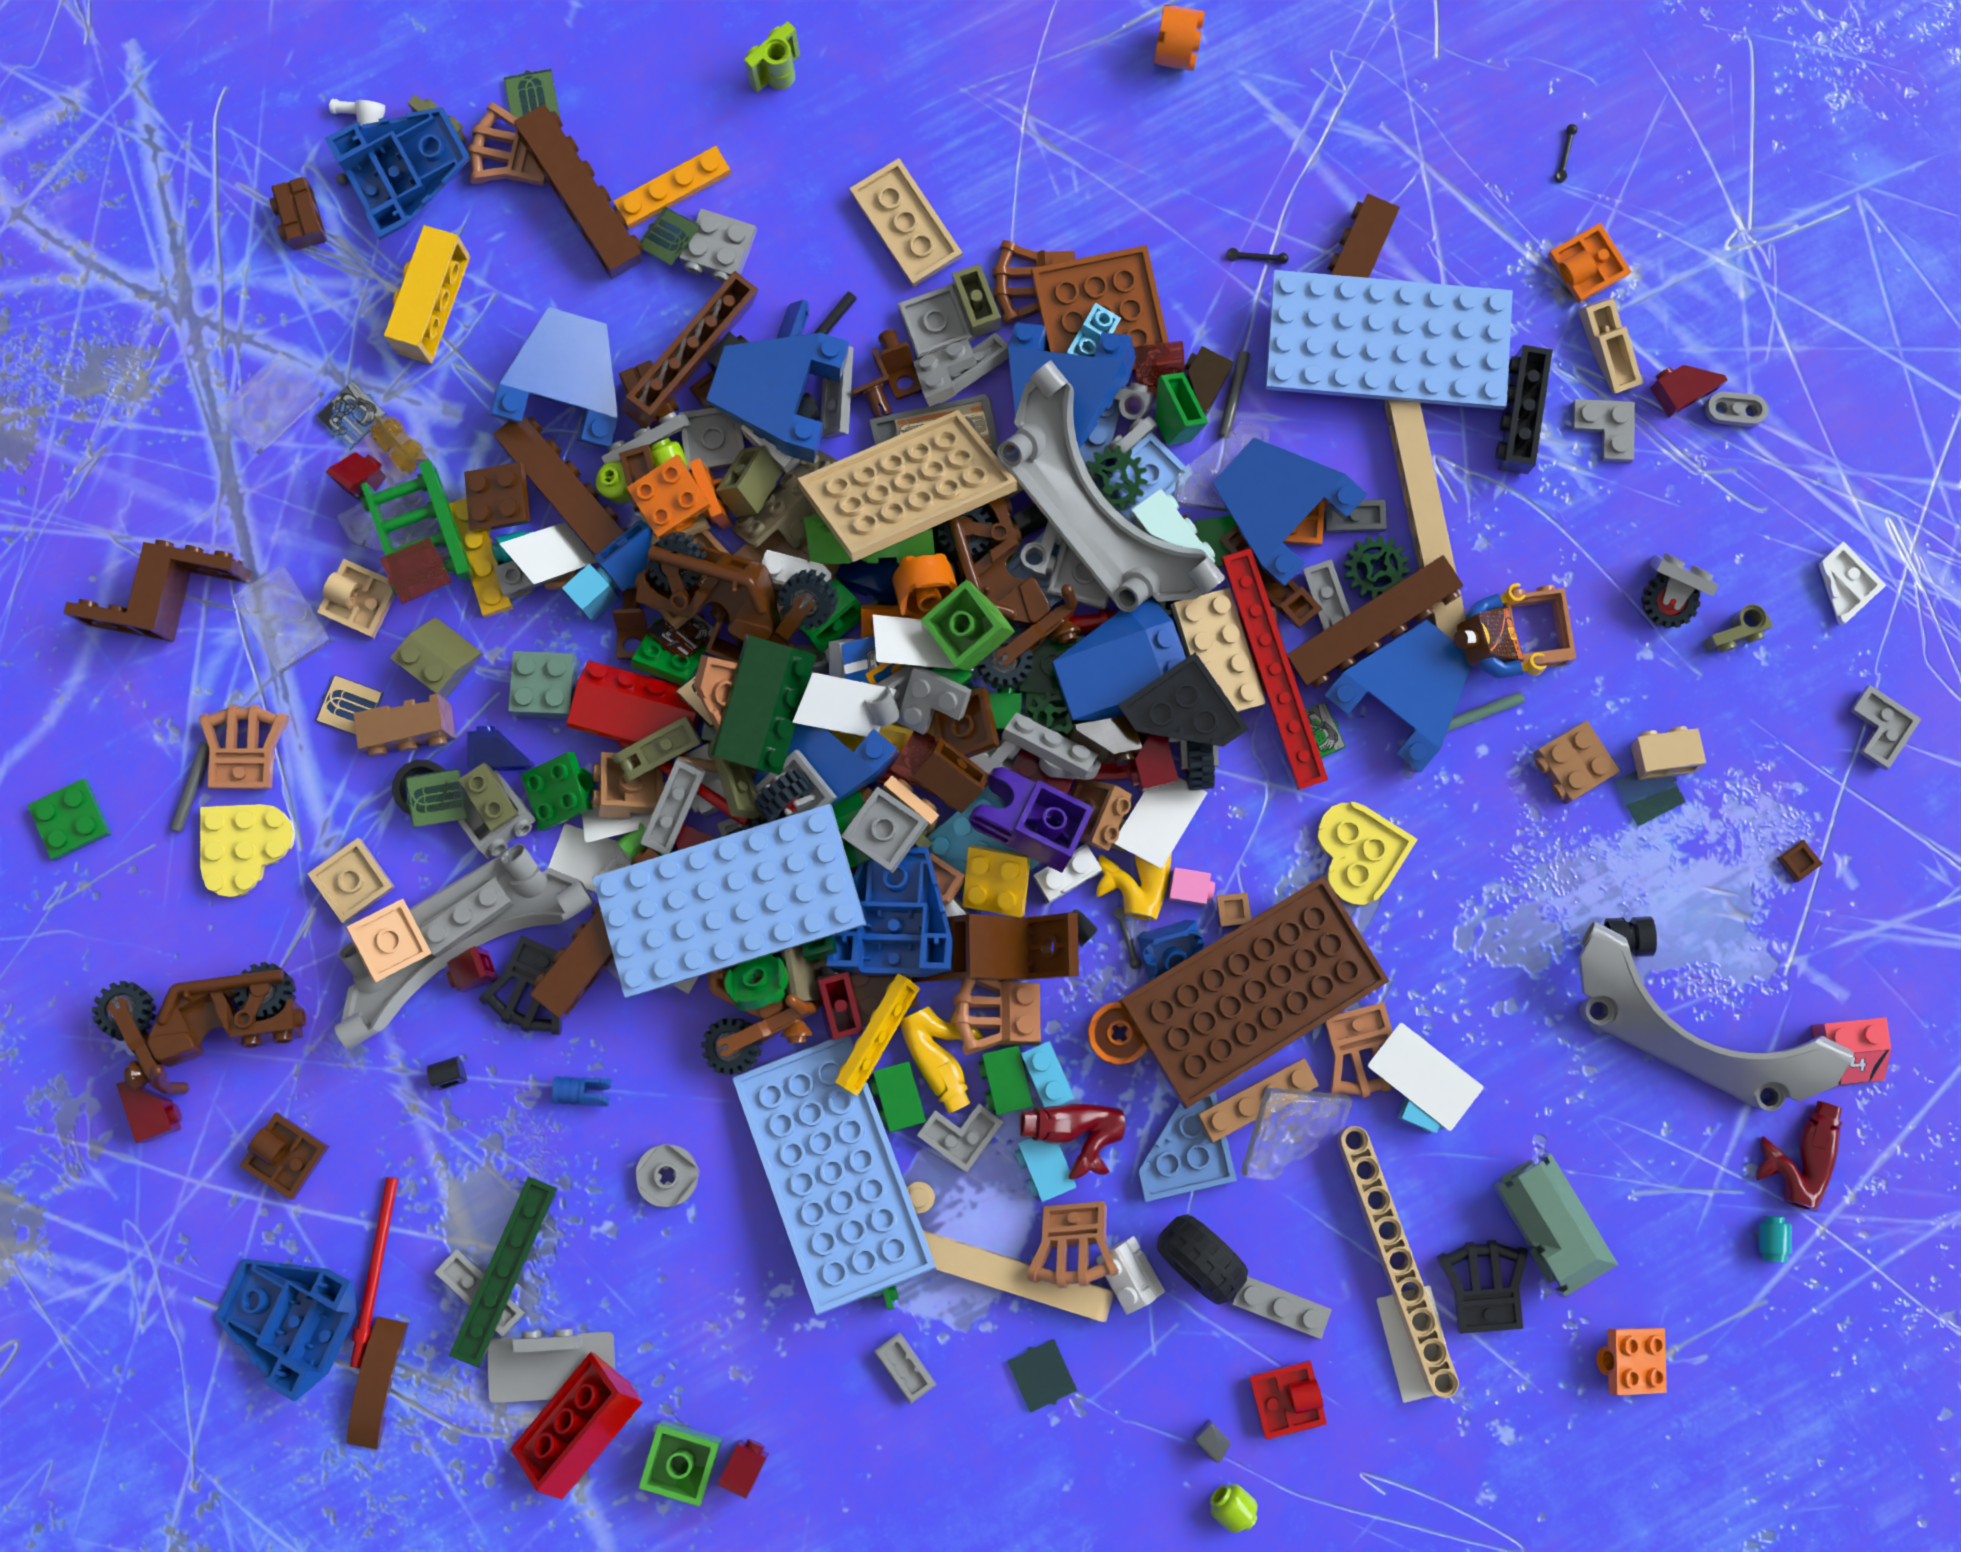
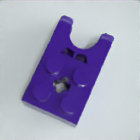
[969,767,1094,873]

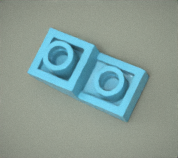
[1066,303,1121,357]

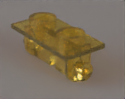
[369,416,429,474]

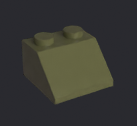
[390,617,483,699]

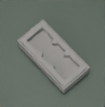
[874,1332,937,1404]

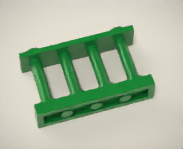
[360,459,475,602]

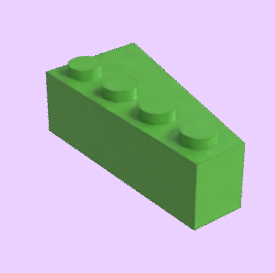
[803,513,935,564]

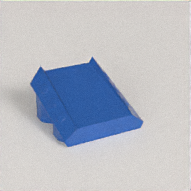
[1137,920,1204,982]

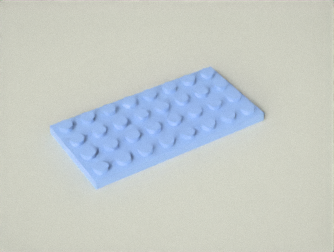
[1265,270,1513,410]
[592,804,866,998]
[732,1036,937,1316]

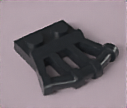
[479,936,562,1035]
[1436,1240,1528,1334]

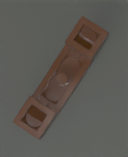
[1219,525,1322,629]
[347,1316,409,1450]

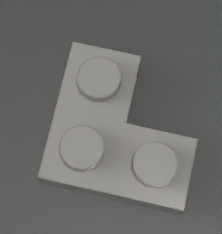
[913,338,978,407]
[1572,399,1635,463]
[897,666,972,735]
[1850,685,1921,770]
[917,1104,1004,1173]

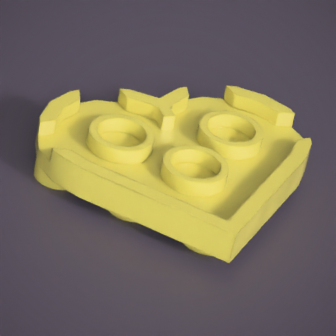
[1317,802,1418,906]
[200,804,295,898]

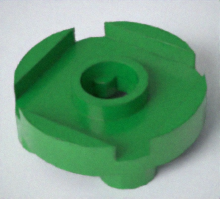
[724,954,789,1011]

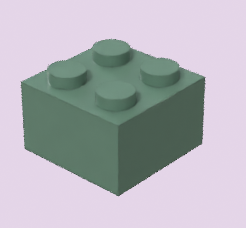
[509,651,580,720]

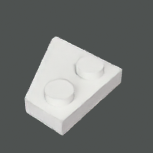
[1818,542,1886,626]

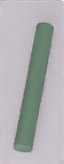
[1447,692,1525,732]

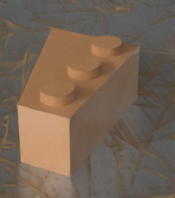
[353,693,456,757]

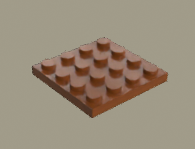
[1030,245,1173,371]

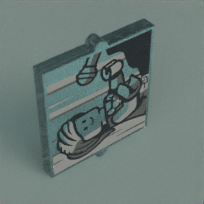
[315,380,388,451]

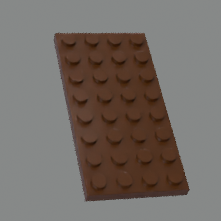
[1119,876,1389,1109]

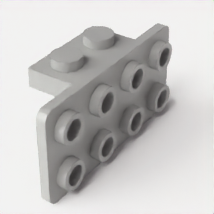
[487,1328,615,1403]

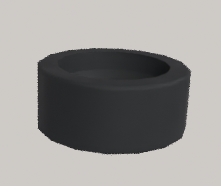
[392,760,454,816]

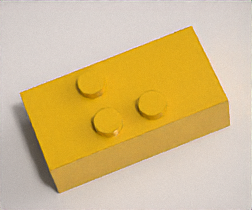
[384,225,471,365]

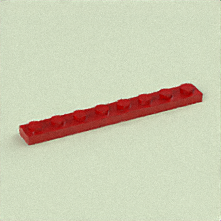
[1221,548,1328,790]

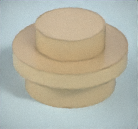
[907,1182,935,1213]

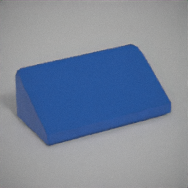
[776,300,810,339]

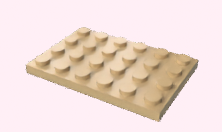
[797,410,1017,562]

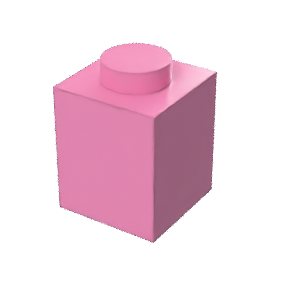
[1168,867,1215,907]

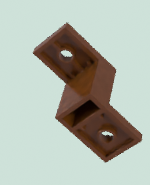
[64,539,252,642]
[912,913,1079,983]

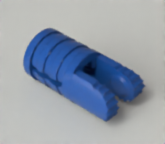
[552,1076,612,1107]

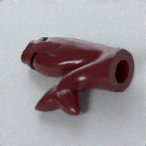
[1756,1101,1843,1212]
[1020,1104,1125,1179]

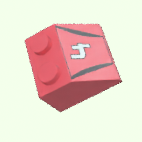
[1812,1017,1891,1085]

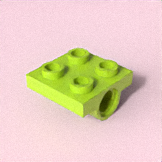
[744,21,800,93]

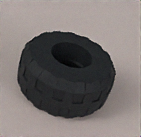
[1157,1214,1248,1305]

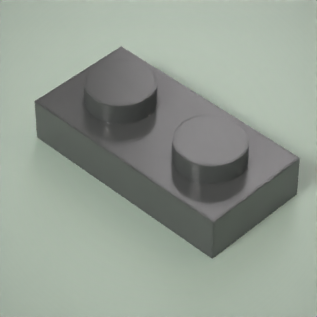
[1324,500,1387,533]

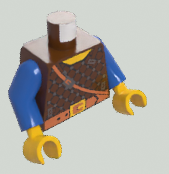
[1454,583,1547,678]

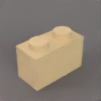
[1631,726,1706,780]

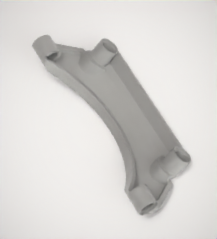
[997,360,1225,612]
[334,844,594,1050]
[1578,921,1853,1111]

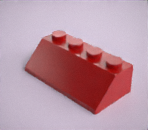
[566,660,703,757]
[510,1352,643,1500]

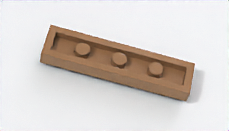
[1196,1058,1319,1143]

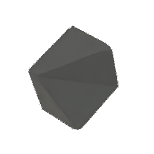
[1193,1419,1231,1463]

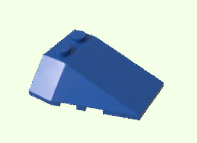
[325,107,471,240]
[1051,598,1186,721]
[826,847,953,977]
[214,1259,357,1401]

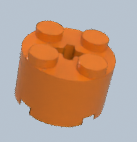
[1154,5,1205,71]
[892,553,958,619]
[1087,1002,1147,1065]

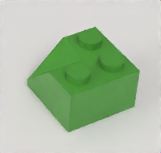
[920,579,1015,671]
[639,1420,723,1507]

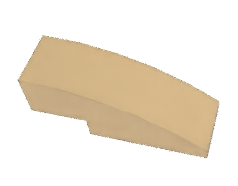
[1578,298,1643,394]

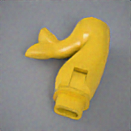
[1096,853,1172,921]
[900,1006,983,1114]

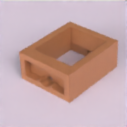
[1503,585,1577,668]

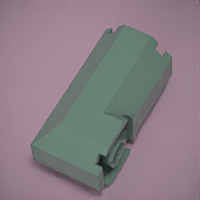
[1492,1153,1618,1297]

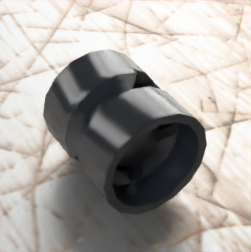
[1603,916,1657,957]

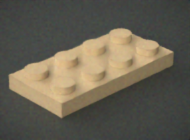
[849,158,963,287]
[1171,588,1266,712]

